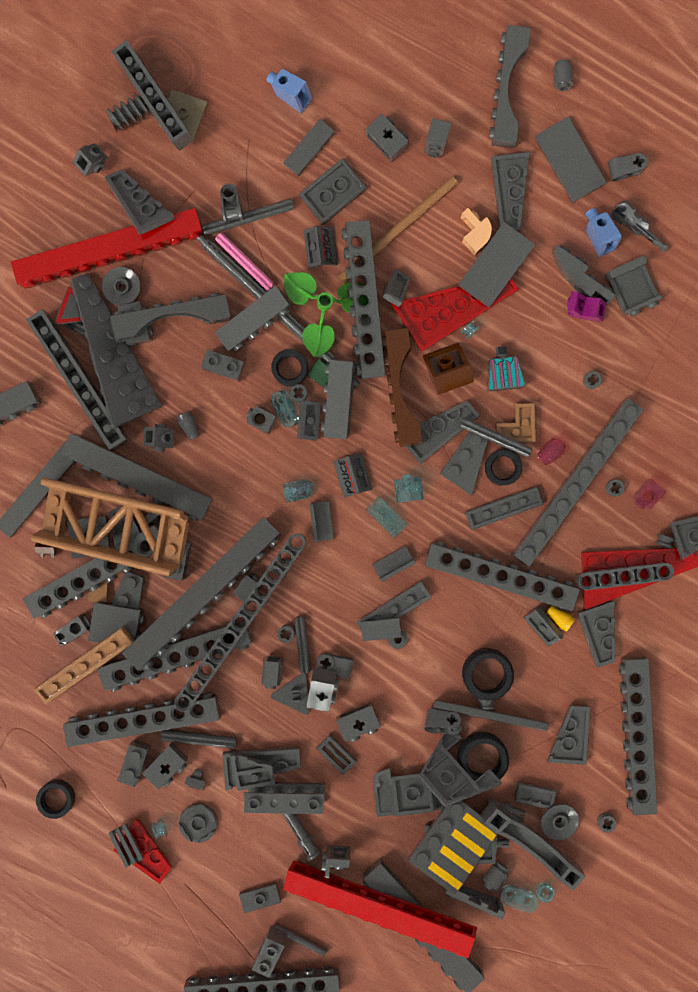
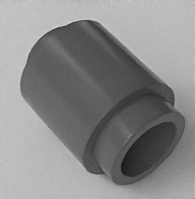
[553,60,574,91]
[482,861,510,892]

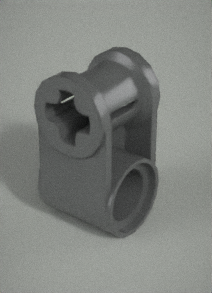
[608,153,648,181]
[220,184,244,223]
[317,653,355,679]
[424,709,462,735]

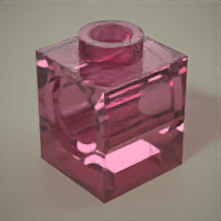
[632,479,666,509]

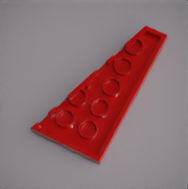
[391,277,519,352]
[581,548,698,610]

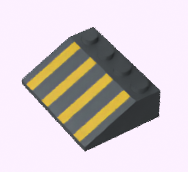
[407,801,498,895]

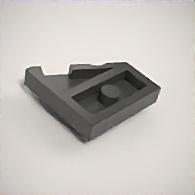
[230,753,276,791]

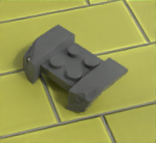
[373,769,444,817]

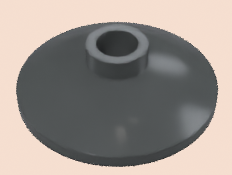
[102,267,141,306]
[541,804,579,840]

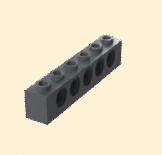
[111,40,195,151]

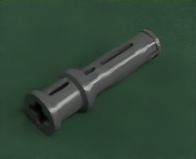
[282,814,322,861]

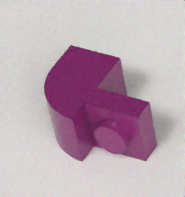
[567,291,607,322]

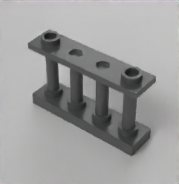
[244,782,325,814]

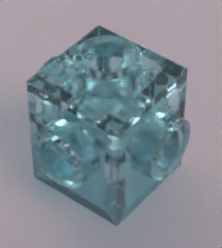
[394,474,424,503]

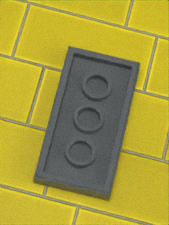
[534,117,607,203]
[458,222,535,308]

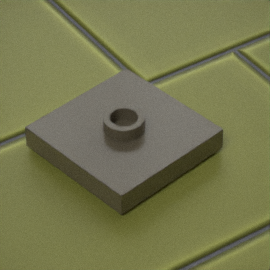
[158,89,208,139]

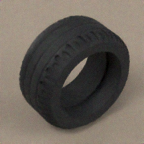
[462,648,514,701]
[457,732,509,781]

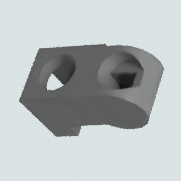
[53,613,91,647]

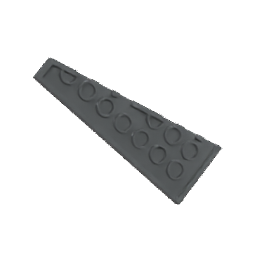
[70,273,162,429]

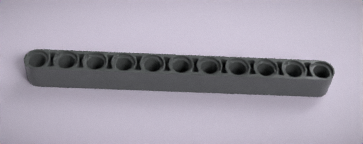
[174,533,306,712]

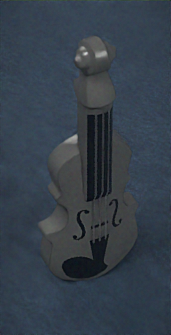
[611,201,668,252]

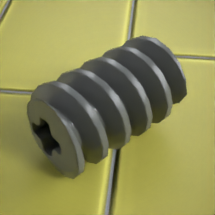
[107,93,150,131]

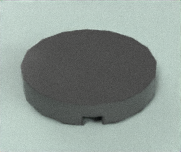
[179,803,217,843]

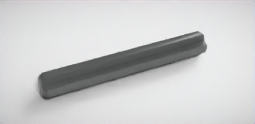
[460,418,532,457]
[161,730,237,749]

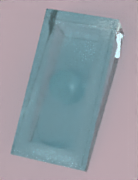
[366,497,407,538]

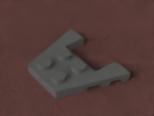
[419,729,502,807]

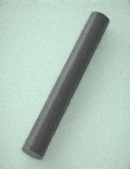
[274,923,327,957]

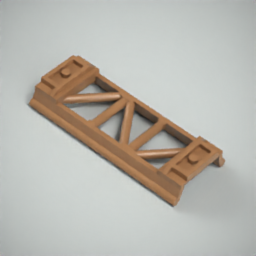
[31,477,189,577]

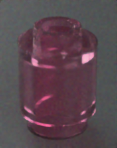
[536,438,566,466]

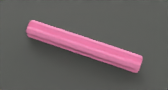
[215,233,274,291]

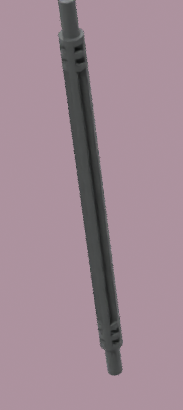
[196,233,360,388]

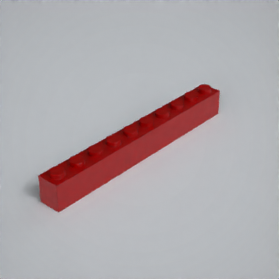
[11,208,204,289]
[283,860,477,958]

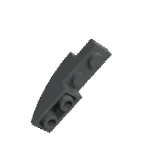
[552,245,616,305]

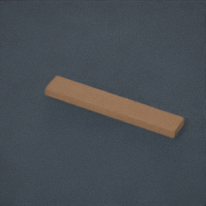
[34,626,135,704]

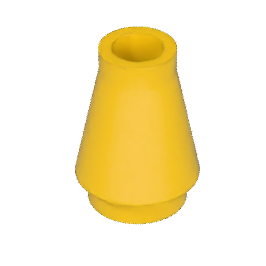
[546,605,576,632]

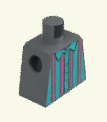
[486,346,525,392]

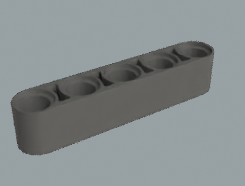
[575,562,674,590]

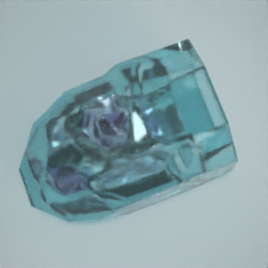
[283,480,314,503]

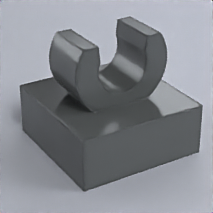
[185,769,206,791]

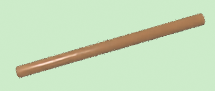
[337,176,458,283]

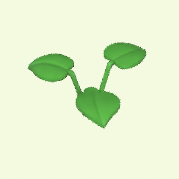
[284,272,367,357]

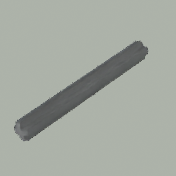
[202,199,294,236]

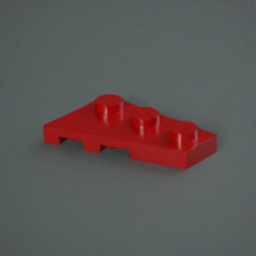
[113,818,172,884]

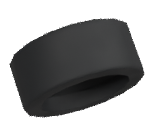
[271,349,308,387]
[485,449,522,486]
[36,779,75,819]

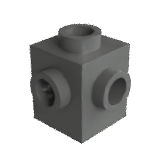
[73,143,108,176]
[143,424,175,452]

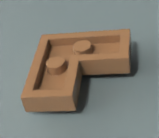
[496,403,536,442]

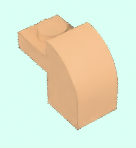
[461,208,492,256]

